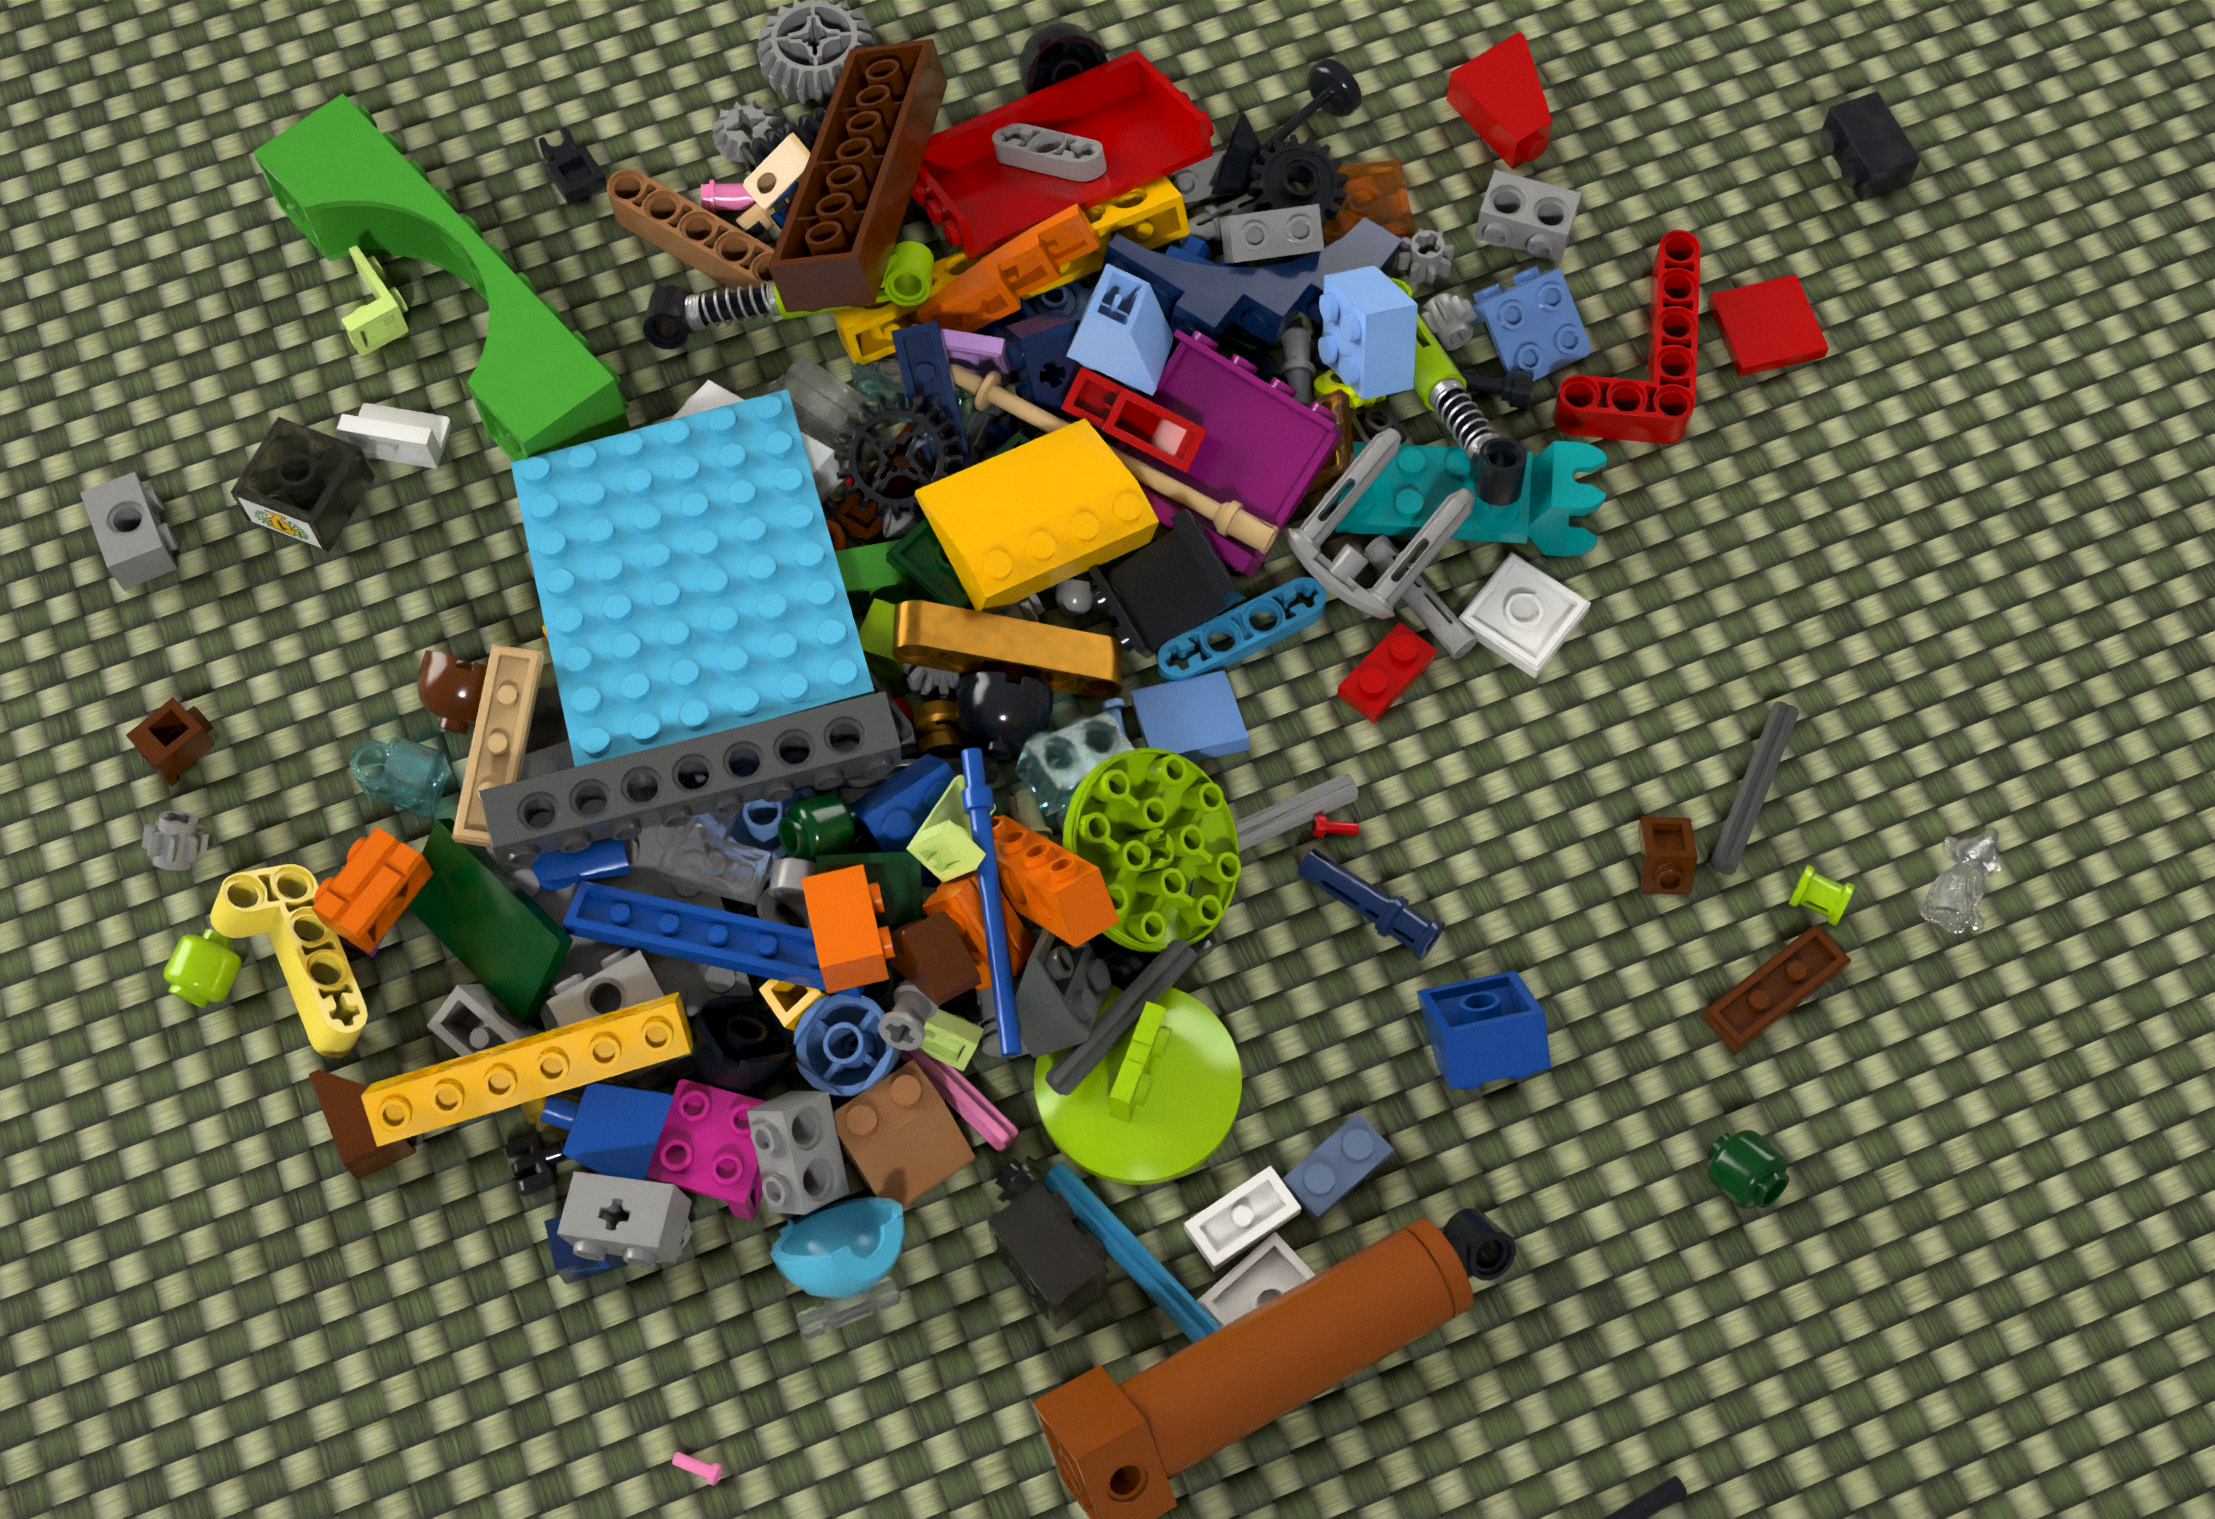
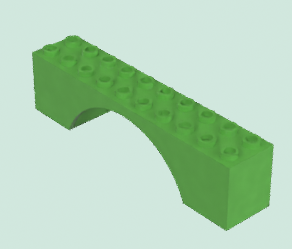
[253,93,631,462]

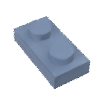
[1281,1112,1394,1223]

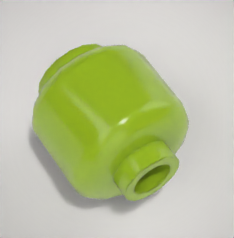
[163,929,242,1008]

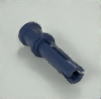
[1297,848,1445,961]

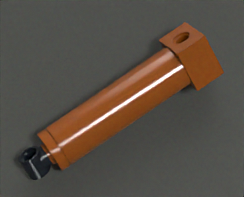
[1032,1208,1516,1519]

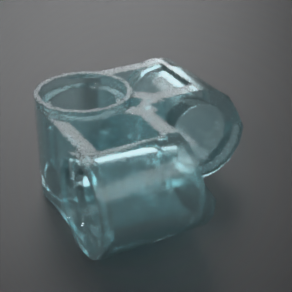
[350,736,453,818]

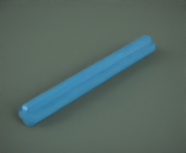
[1043,1162,1221,1343]

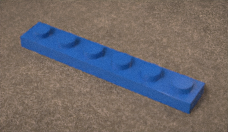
[562,880,865,998]

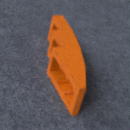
[917,203,1100,333]

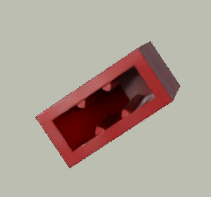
[1446,31,1552,169]

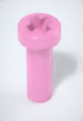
[672,1452,723,1486]

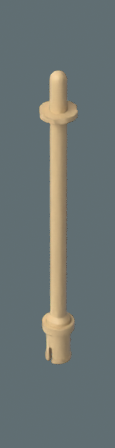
[950,364,1279,555]

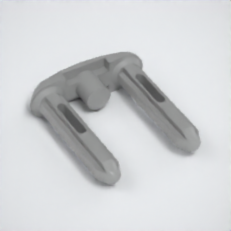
[1287,428,1475,620]

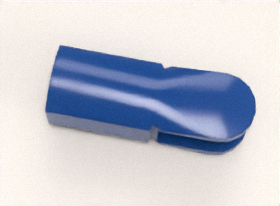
[532,839,631,891]

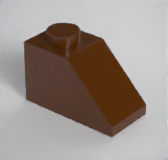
[309,1070,416,1180]

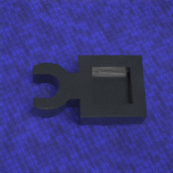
[539,127,607,206]

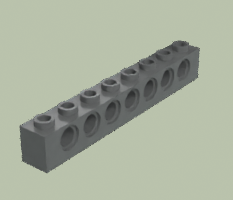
[479,691,901,866]

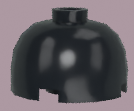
[1019,23,1108,95]
[955,672,1054,760]
[690,995,795,1095]

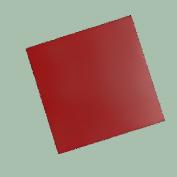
[1708,274,1829,377]

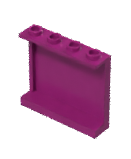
[1115,329,1344,579]

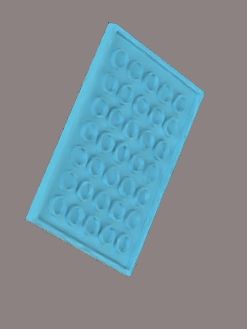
[511,389,875,767]

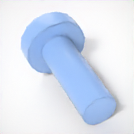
[1101,698,1127,744]

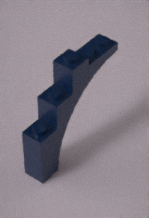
[1100,217,1403,346]

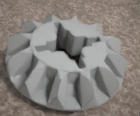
[712,99,783,163]

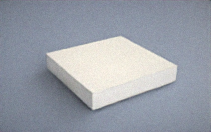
[1458,552,1591,679]
[1197,1232,1315,1327]

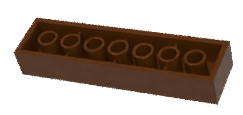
[768,39,947,313]

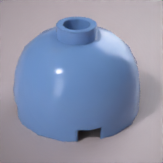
[794,994,900,1097]

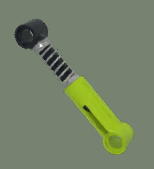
[643,241,934,350]
[1388,277,1528,506]

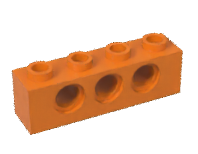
[991,814,1120,948]

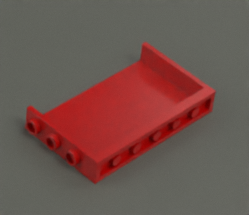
[911,50,1214,260]

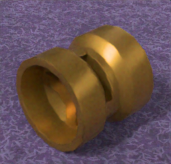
[912,700,967,758]

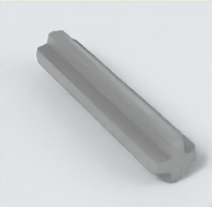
[1234,774,1359,852]

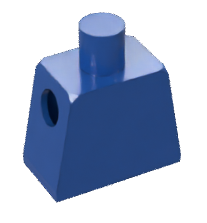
[540,1081,674,1180]

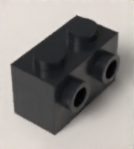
[1820,91,1920,202]

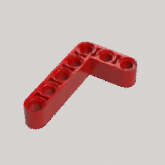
[1552,230,1701,444]

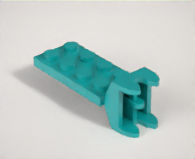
[1335,441,1607,557]

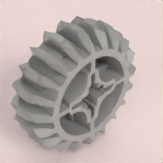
[757,0,875,107]

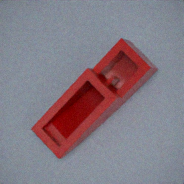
[1061,366,1208,473]

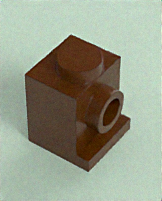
[126,697,215,787]

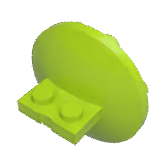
[1063,748,1241,953]
[1034,985,1242,1185]

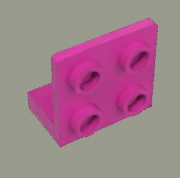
[646,1079,767,1221]

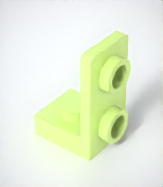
[341,245,409,357]
[906,774,996,882]
[915,1008,984,1072]

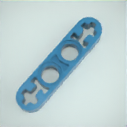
[1157,577,1326,683]

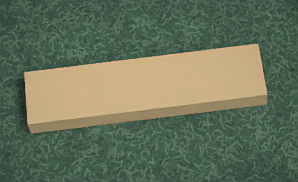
[452,644,545,847]

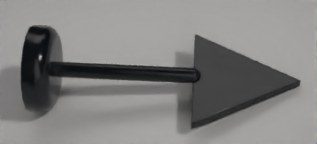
[1211,58,1362,195]

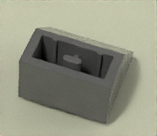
[1015,928,1112,1058]

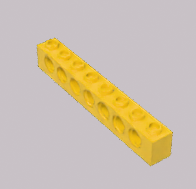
[831,176,1191,368]

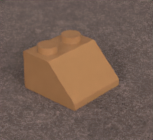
[833,1059,976,1209]

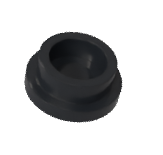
[995,1155,1042,1203]

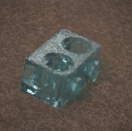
[1015,711,1134,816]

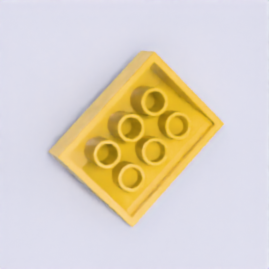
[914,418,1159,614]

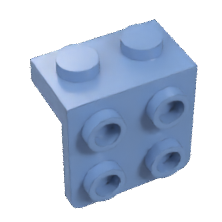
[1471,266,1591,381]

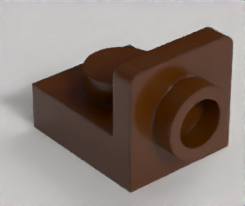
[1638,816,1698,895]

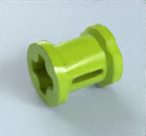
[1789,864,1855,926]

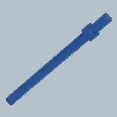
[961,748,1022,1057]

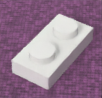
[1184,1165,1301,1272]

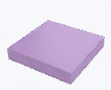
[912,324,1013,383]

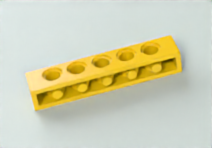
[361,992,694,1147]

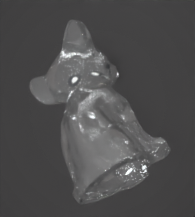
[1919,828,2000,933]

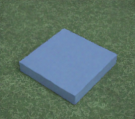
[1130,670,1250,762]

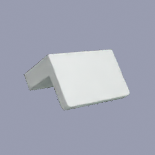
[336,403,452,469]

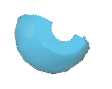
[770,1197,905,1299]

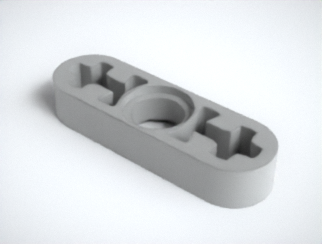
[992,123,1107,182]

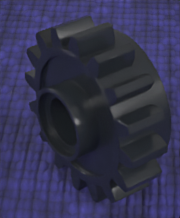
[1247,134,1348,230]

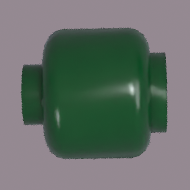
[778,793,858,863]
[1708,1130,1789,1209]

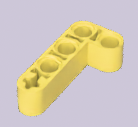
[210,864,368,1058]

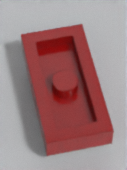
[1337,622,1437,724]

